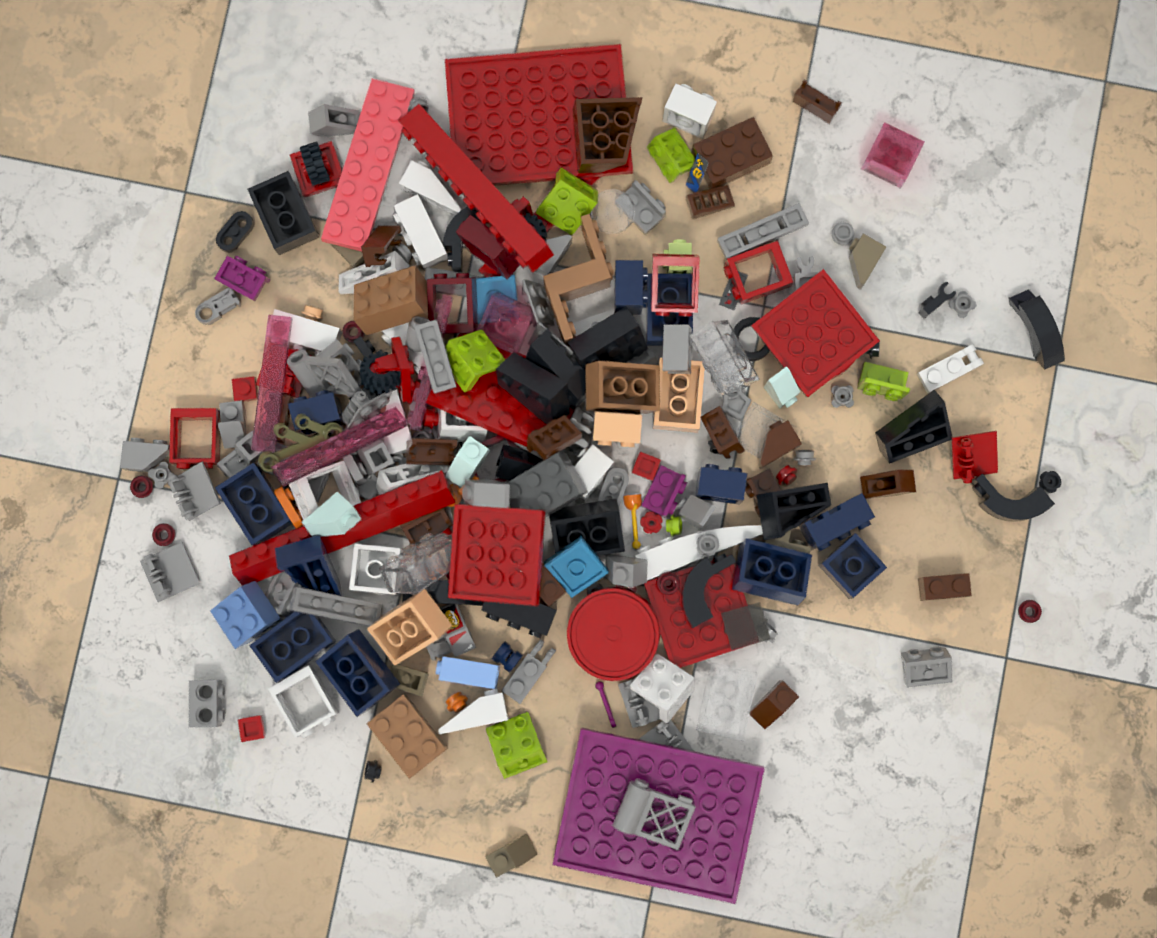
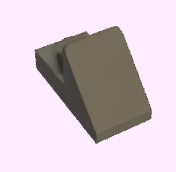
[764,530,811,554]
[391,664,429,696]
[485,834,538,878]

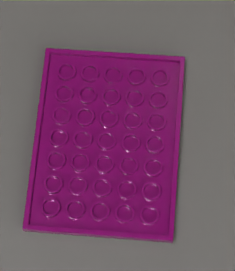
[552,727,765,904]

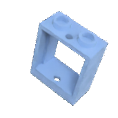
[436,657,500,689]

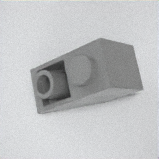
[348,424,394,475]
[120,438,170,472]

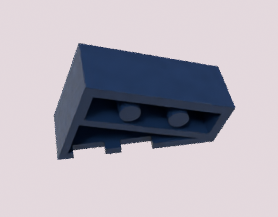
[799,493,875,552]
[275,535,342,596]

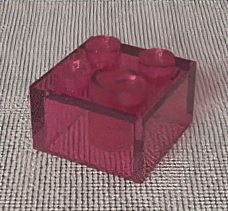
[861,122,925,188]
[477,291,535,354]

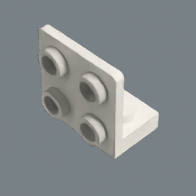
[630,654,695,724]

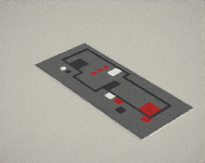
[719,271,748,310]

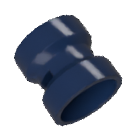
[491,641,523,673]

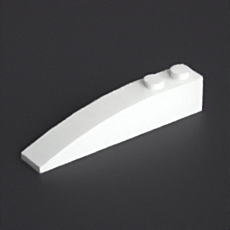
[634,525,763,581]

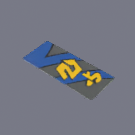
[686,153,709,193]

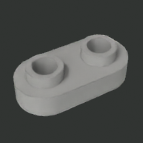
[598,468,629,507]

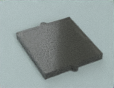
[721,602,771,650]

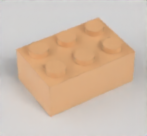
[653,358,705,433]
[593,411,642,447]
[367,588,452,666]

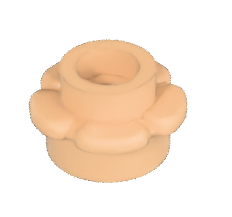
[301,305,323,321]

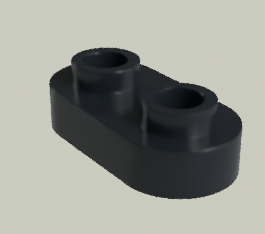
[216,211,254,252]

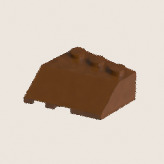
[573,97,643,173]

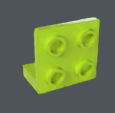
[536,168,598,235]
[445,330,505,392]
[857,362,910,401]
[486,712,547,779]

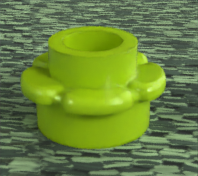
[666,514,682,537]

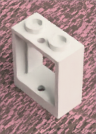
[288,460,361,521]
[268,665,339,739]

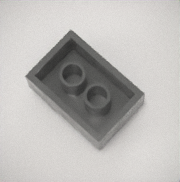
[507,452,588,518]

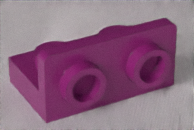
[214,255,270,301]
[641,465,688,518]

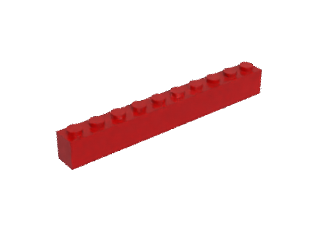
[398,104,554,273]
[229,470,456,586]

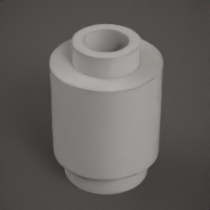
[405,316,430,352]

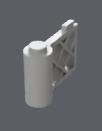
[287,350,362,397]
[613,779,695,850]

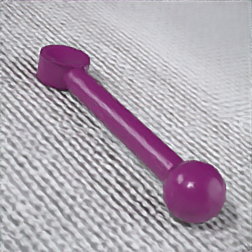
[595,681,617,728]

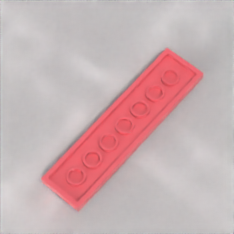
[321,79,415,252]

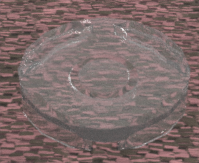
[591,189,635,234]

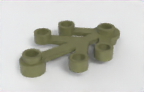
[258,414,343,478]

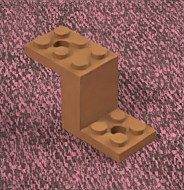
[543,214,614,347]

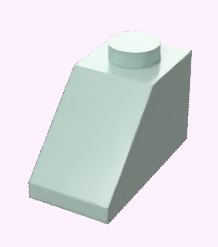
[764,367,800,408]
[446,436,490,487]
[302,492,361,537]

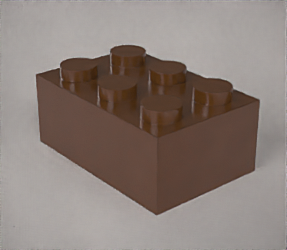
[691,117,773,189]

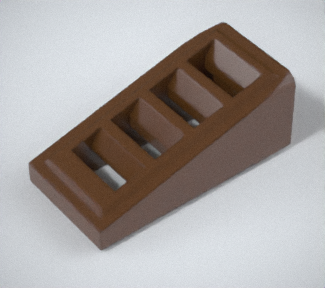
[686,185,735,220]

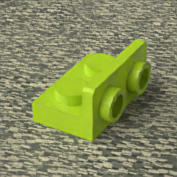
[647,128,695,183]

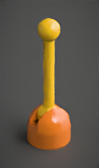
[623,494,642,549]

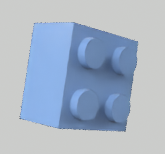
[210,581,281,649]

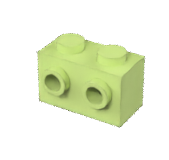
[662,239,692,274]

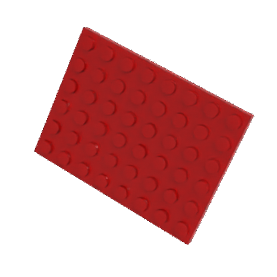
[444,44,633,186]

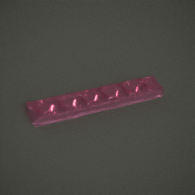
[407,294,454,432]
[251,315,292,453]
[272,406,407,487]

